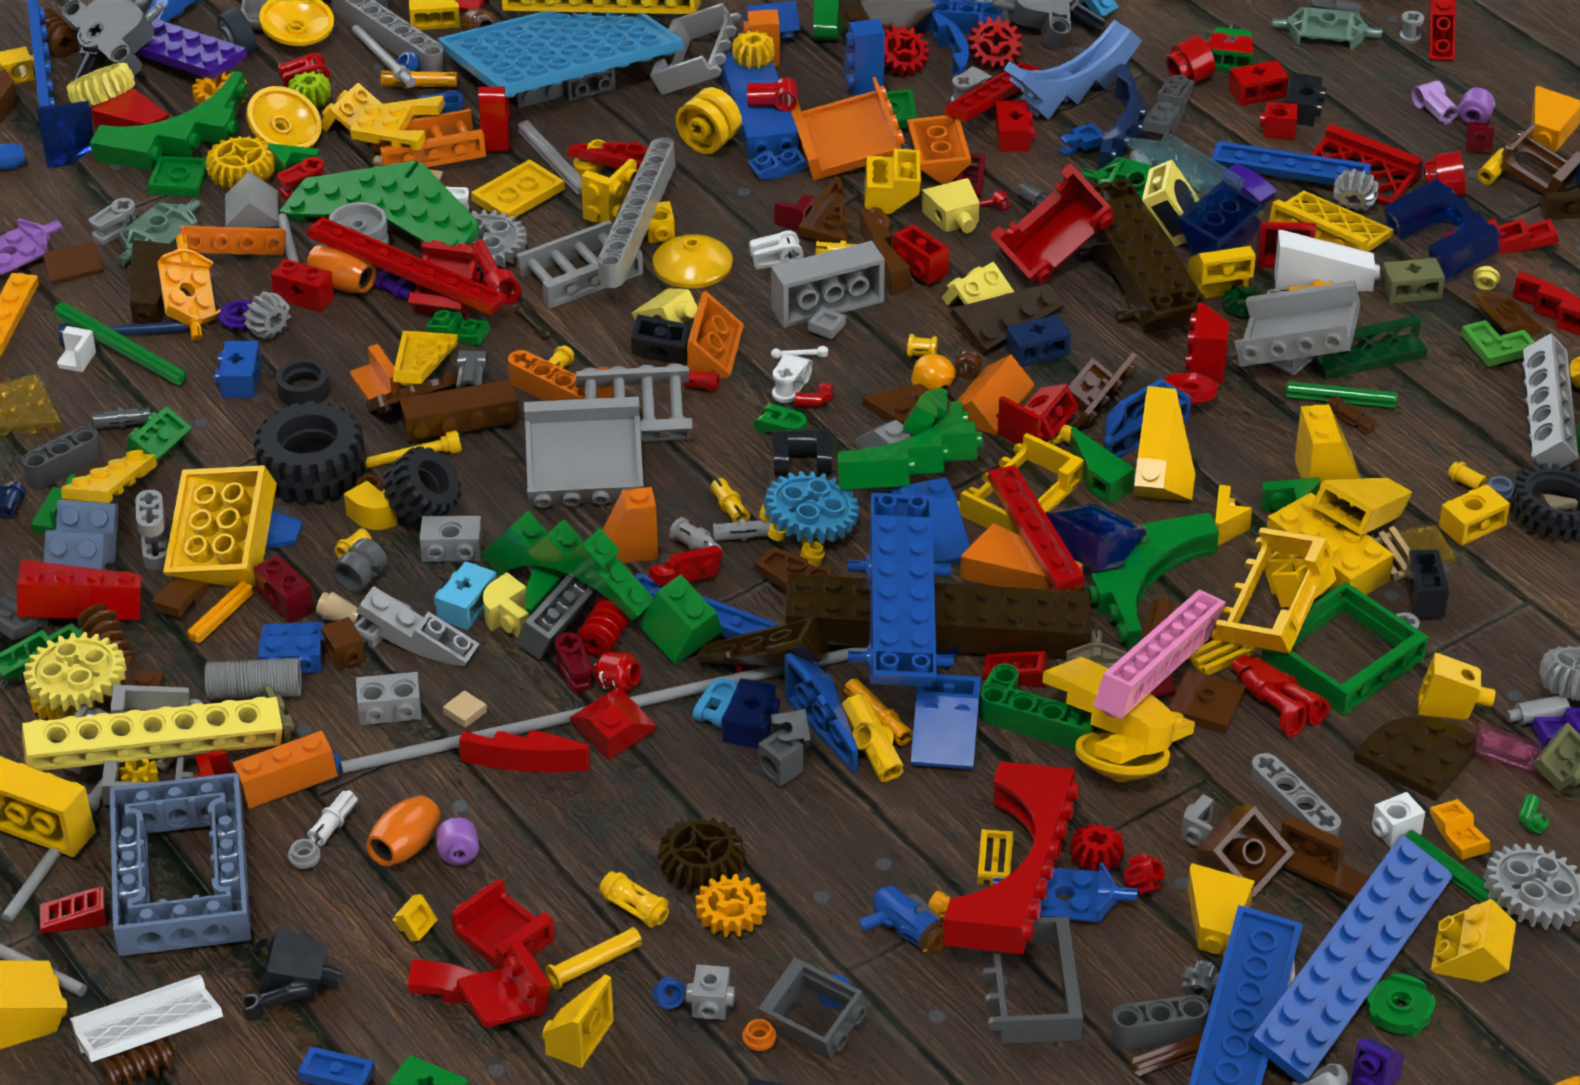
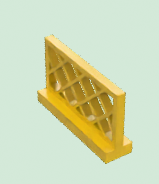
[1269,191,1394,252]

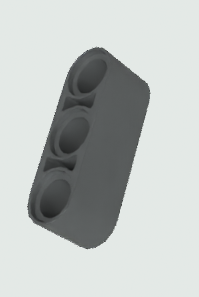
[22,426,101,489]
[1111,995,1209,1049]

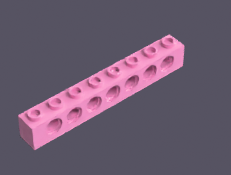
[1093,590,1226,719]

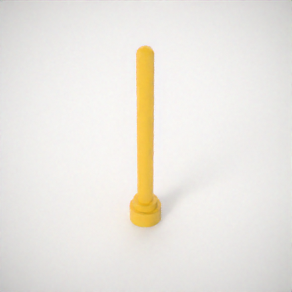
[366,430,462,469]

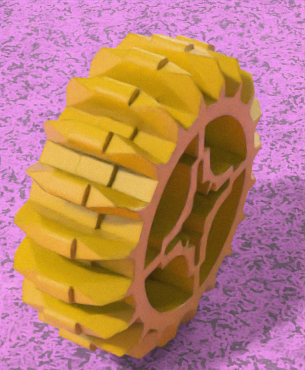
[205,135,275,189]

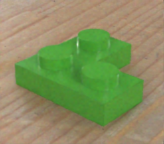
[1461,320,1535,367]

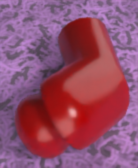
[795,382,834,407]

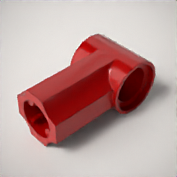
[747,78,798,111]

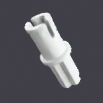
[307,790,358,846]

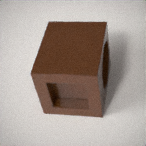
[321,617,365,671]

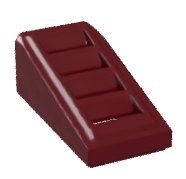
[957,153,986,198]

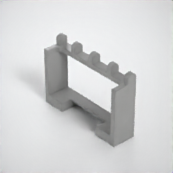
[650,3,742,95]
[102,685,202,805]

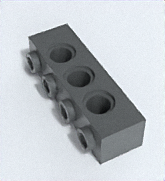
[516,575,600,660]

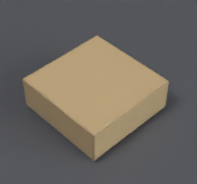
[443,690,487,729]

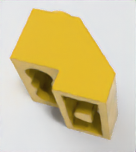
[864,149,921,214]
[1187,246,1256,299]

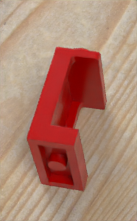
[408,240,479,319]
[451,878,555,969]

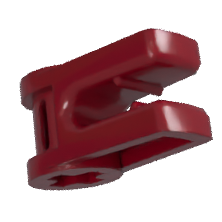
[555,632,593,693]

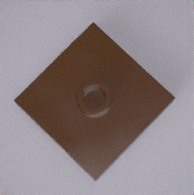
[1168,669,1246,733]

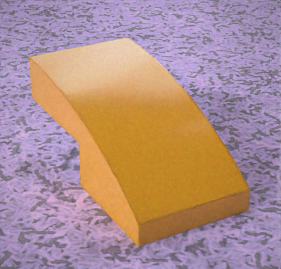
[1430,799,1490,860]

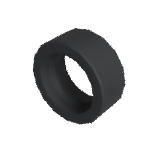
[276,358,330,406]

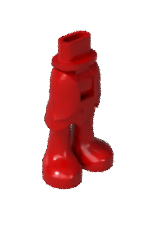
[1231,654,1330,738]

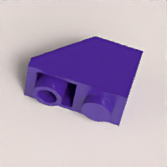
[1351,1038,1404,1085]

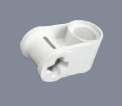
[772,353,813,403]

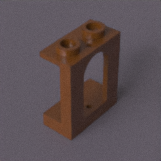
[1500,124,1580,196]

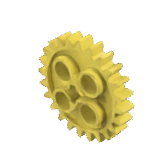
[23,632,127,712]

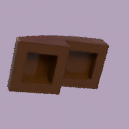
[152,578,210,617]

